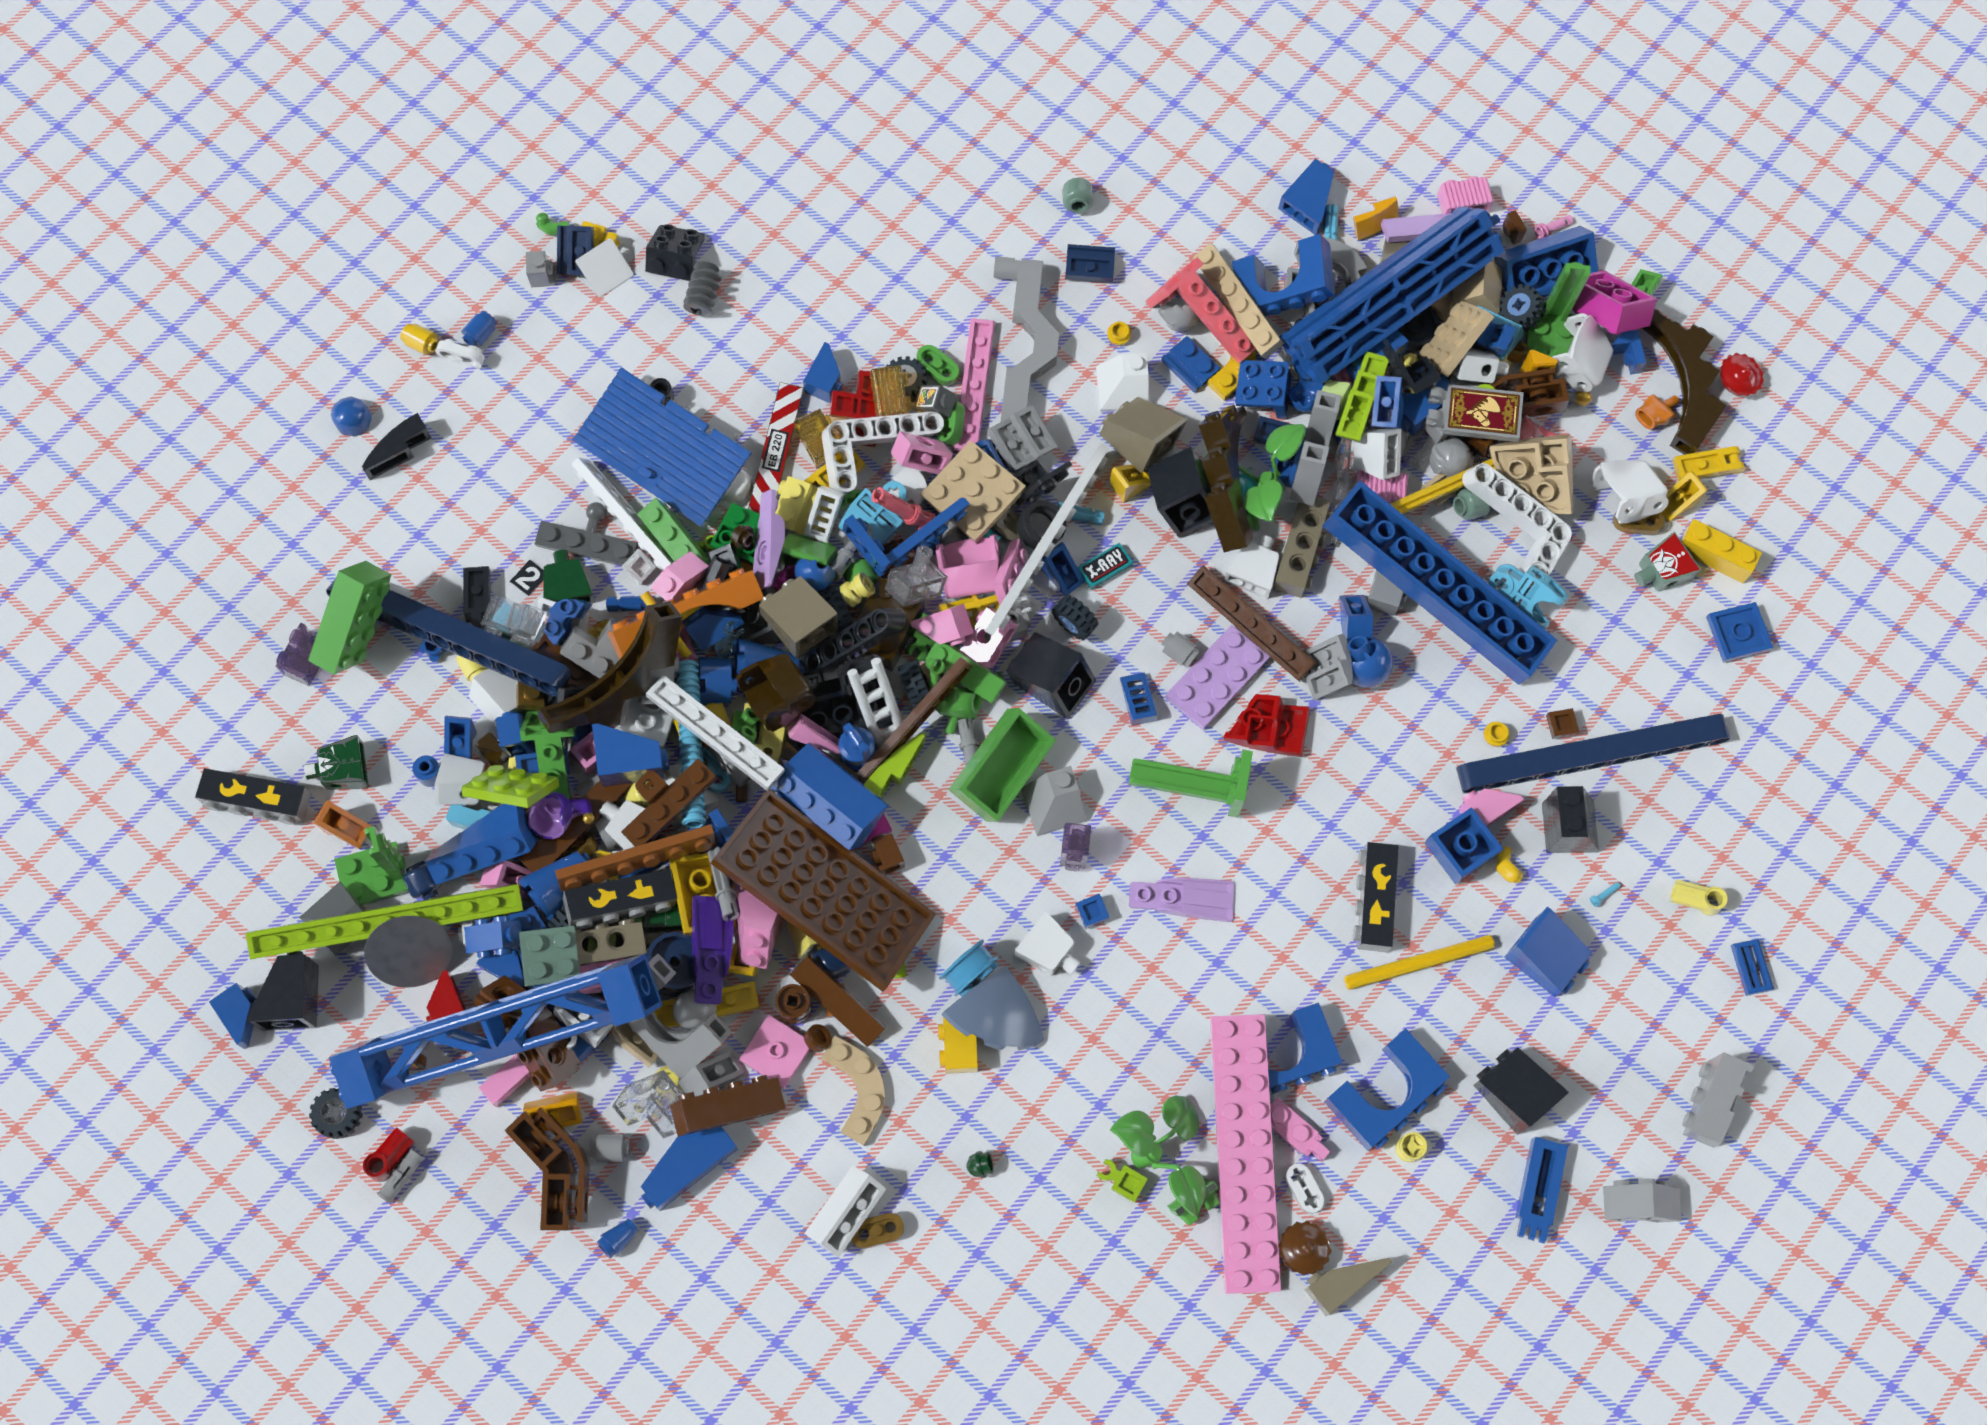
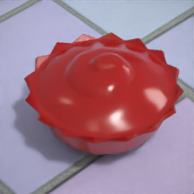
[1720,352,1764,396]

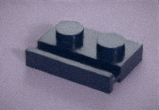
[557,225,594,276]
[1065,244,1115,283]

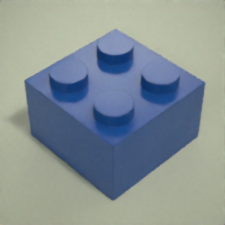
[1425,807,1503,885]

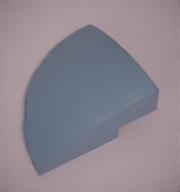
[942,965,1044,1050]

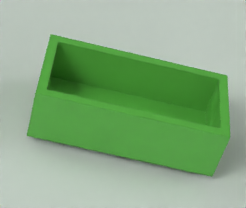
[308,561,392,675]
[948,708,1056,822]

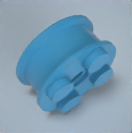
[939,939,999,997]

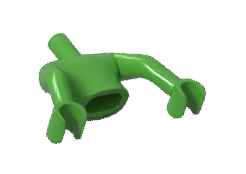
[926,658,1004,734]

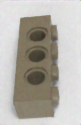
[1272,496,1333,598]
[575,919,647,966]

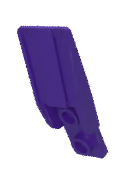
[692,895,734,1005]

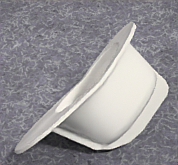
[719,458,759,509]

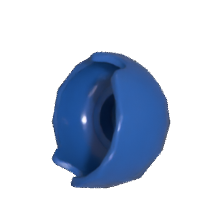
[1288,379,1324,412]
[331,396,372,436]
[794,559,835,592]

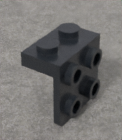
[645,224,705,281]
[1382,338,1442,395]
[1012,460,1072,507]

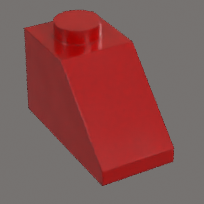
[426,970,466,1022]

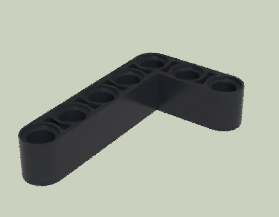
[801,608,906,673]

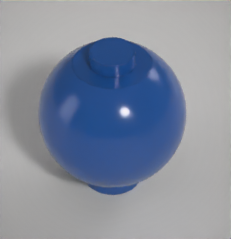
[1348,635,1393,688]

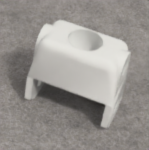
[1552,313,1613,392]
[1591,460,1668,524]

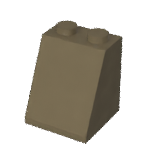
[1099,397,1187,473]
[759,576,838,660]

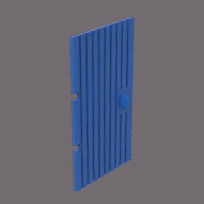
[572,367,752,528]

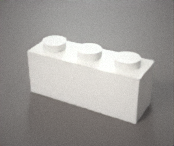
[804,1165,886,1258]

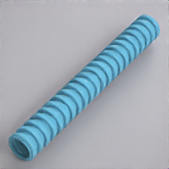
[676,660,706,828]

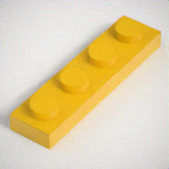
[655,981,760,1029]

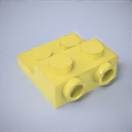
[775,476,836,541]

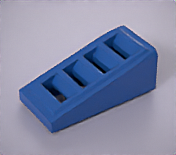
[1120,672,1157,726]

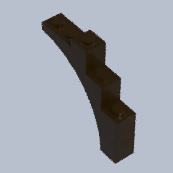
[1642,309,1727,455]
[1199,405,1253,553]
[538,601,682,733]

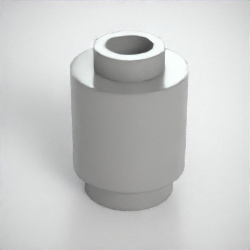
[1161,631,1200,667]
[589,1134,630,1162]

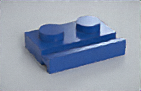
[1161,336,1221,393]

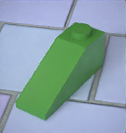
[925,641,1007,704]

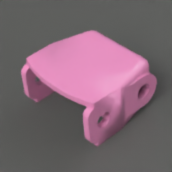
[936,534,1001,599]

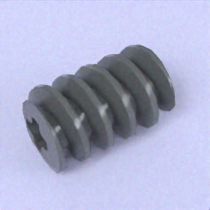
[683,261,722,316]

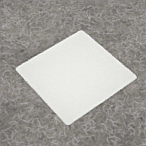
[575,238,634,297]

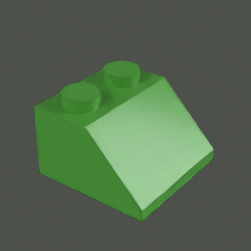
[779,533,837,569]

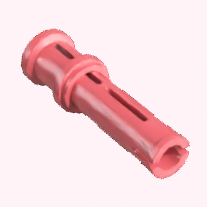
[871,487,936,530]

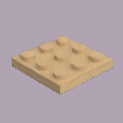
[1418,301,1494,377]
[920,440,1026,543]

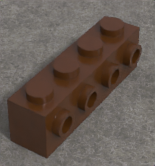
[670,1075,786,1137]

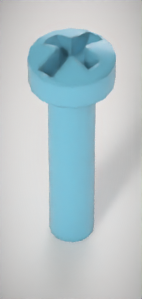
[1590,882,1620,907]

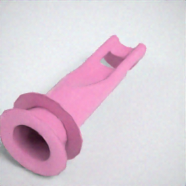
[1534,215,1573,239]

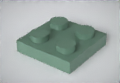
[519,926,580,987]

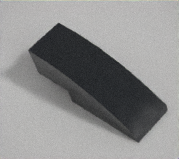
[361,413,432,480]

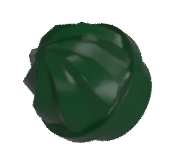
[966,1151,993,1178]

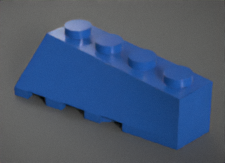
[425,804,538,885]

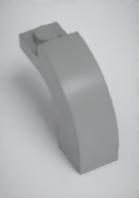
[1294,237,1367,288]

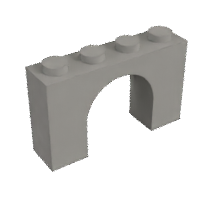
[1289,390,1342,506]
[628,954,732,1079]

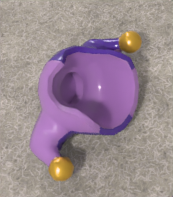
[526,791,594,839]

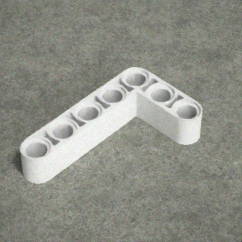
[822,412,944,496]
[1462,463,1572,588]

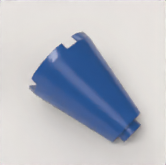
[733,638,804,690]
[518,851,591,922]

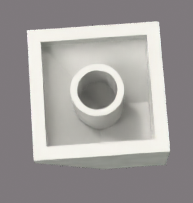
[1096,353,1149,412]

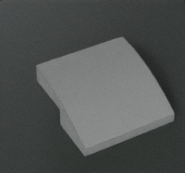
[987,405,1058,473]
[1303,633,1353,700]

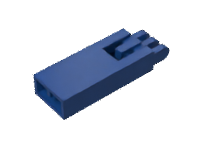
[1515,1137,1568,1244]

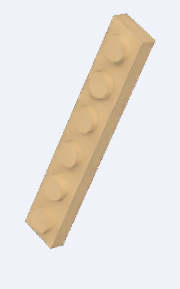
[1193,242,1284,359]

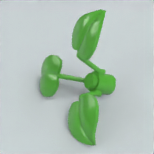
[1202,424,1306,522]
[1110,1095,1206,1216]

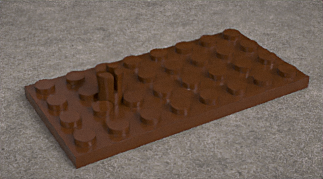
[710,789,936,992]

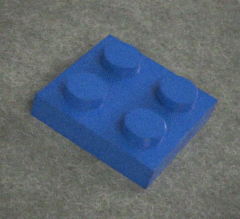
[1706,602,1774,663]

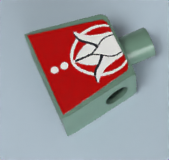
[1634,532,1701,591]

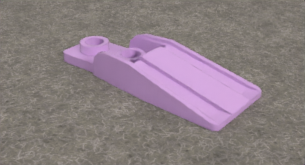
[753,489,785,590]
[1129,877,1234,922]

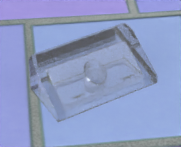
[1400,428,1436,472]

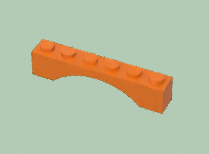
[607,568,764,660]

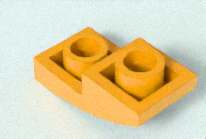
[1353,196,1399,240]

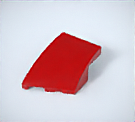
[1224,694,1310,757]

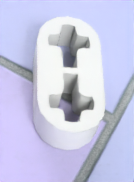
[1285,1163,1324,1214]

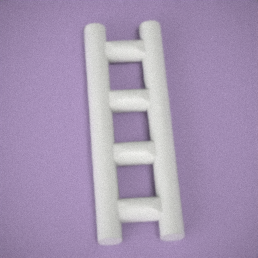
[847,658,903,750]

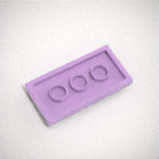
[1165,625,1270,730]

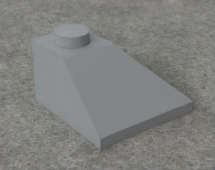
[1021,766,1086,836]

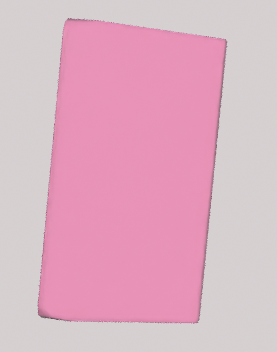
[478,1054,531,1108]

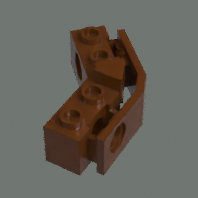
[1465,368,1569,458]
[475,975,580,1092]
[504,1107,590,1231]

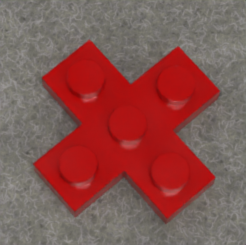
[829,370,906,447]

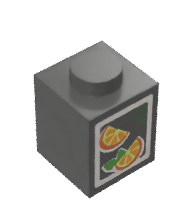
[914,385,957,418]

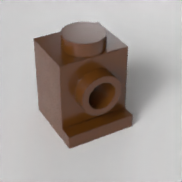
[870,833,905,876]

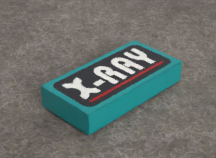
[1078,543,1133,590]

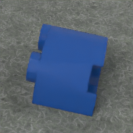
[543,599,593,646]
[698,658,737,703]

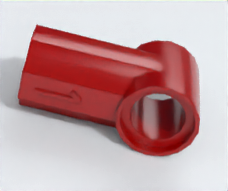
[363,1127,415,1182]

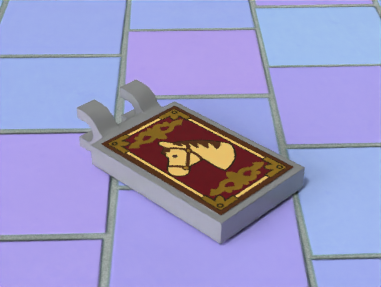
[1426,384,1524,442]

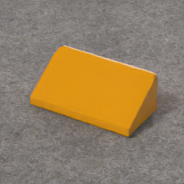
[1518,350,1558,373]
[523,1092,583,1132]

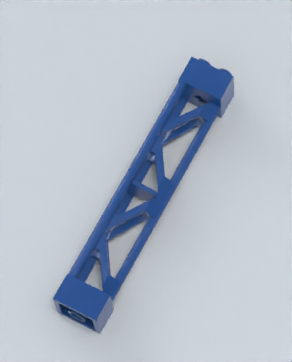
[329,953,662,1109]

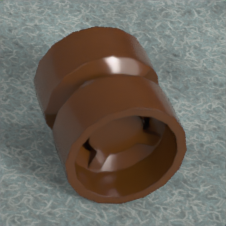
[775,984,812,1025]

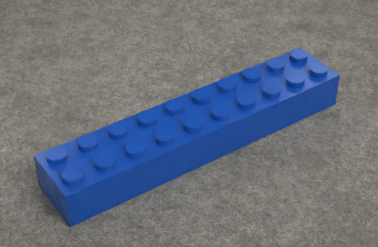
[1322,480,1558,685]

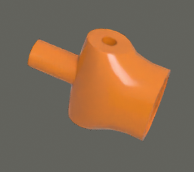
[1635,394,1679,430]

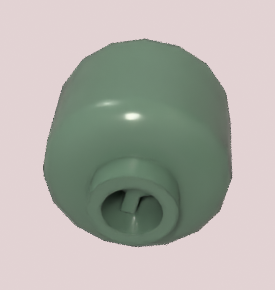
[1062,177,1094,214]
[1453,488,1491,520]

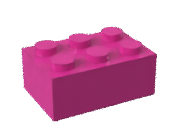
[1572,270,1657,334]

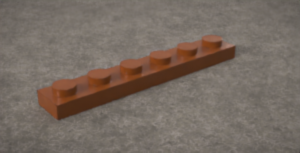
[555,824,716,892]

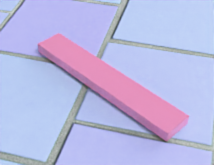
[953,318,995,454]

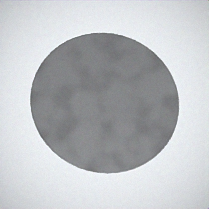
[364,916,452,988]

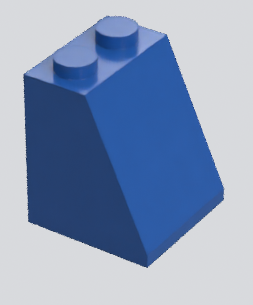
[592,724,670,787]
[1504,906,1592,997]

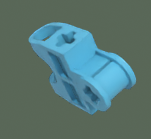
[838,481,907,545]
[1489,564,1568,630]

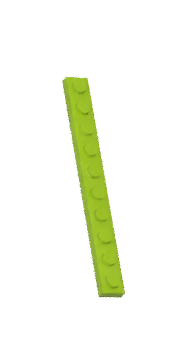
[245,883,523,960]

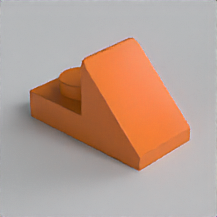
[314,800,372,849]

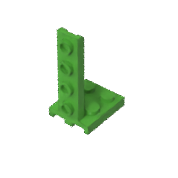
[1526,262,1591,364]
[520,711,577,800]
[1128,749,1253,818]
[334,826,409,905]

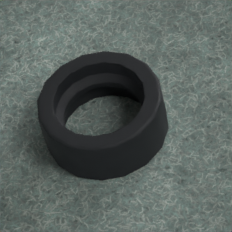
[1017,500,1066,550]

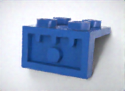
[1235,360,1292,419]

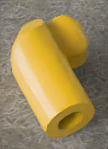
[1496,846,1523,883]

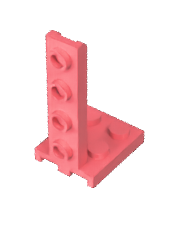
[1146,257,1256,363]

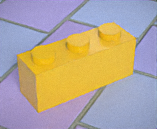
[1680,518,1762,583]

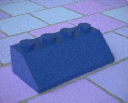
[1494,226,1598,296]
[771,743,889,850]

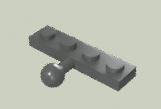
[534,502,639,566]

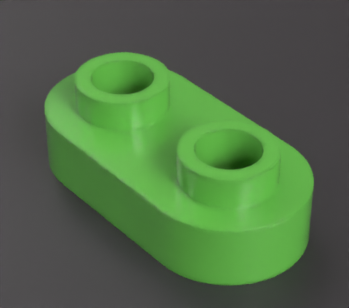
[916,345,959,386]

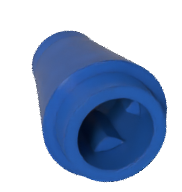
[597,1218,639,1259]

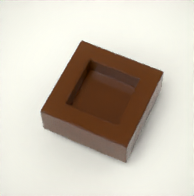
[1502,210,1527,245]
[1546,708,1579,739]

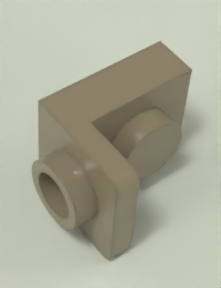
[990,508,1020,541]

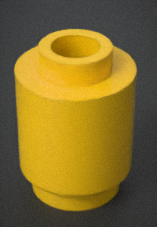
[400,323,439,355]

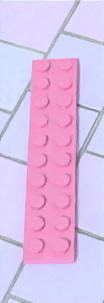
[1210,1014,1281,1294]

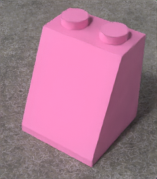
[733,881,783,969]

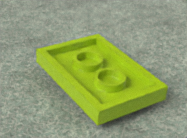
[461,765,559,808]

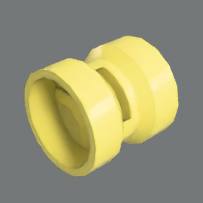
[840,572,875,607]
[1395,1132,1427,1163]

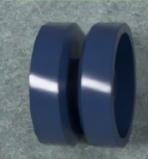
[646,932,696,997]

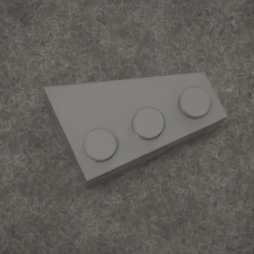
[1682,1053,1755,1148]

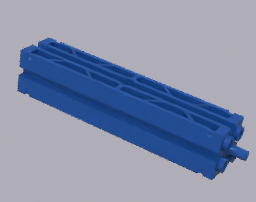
[1279,206,1505,384]

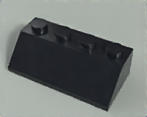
[796,678,893,749]

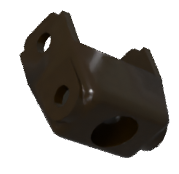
[736,654,816,732]

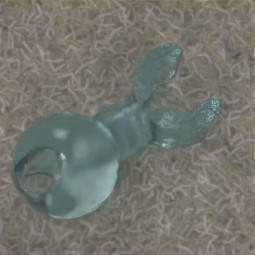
[714,620,745,658]

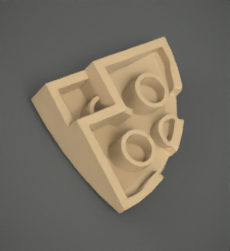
[1490,434,1573,514]

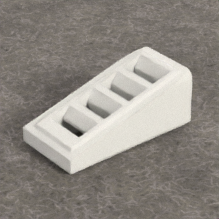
[804,486,845,543]

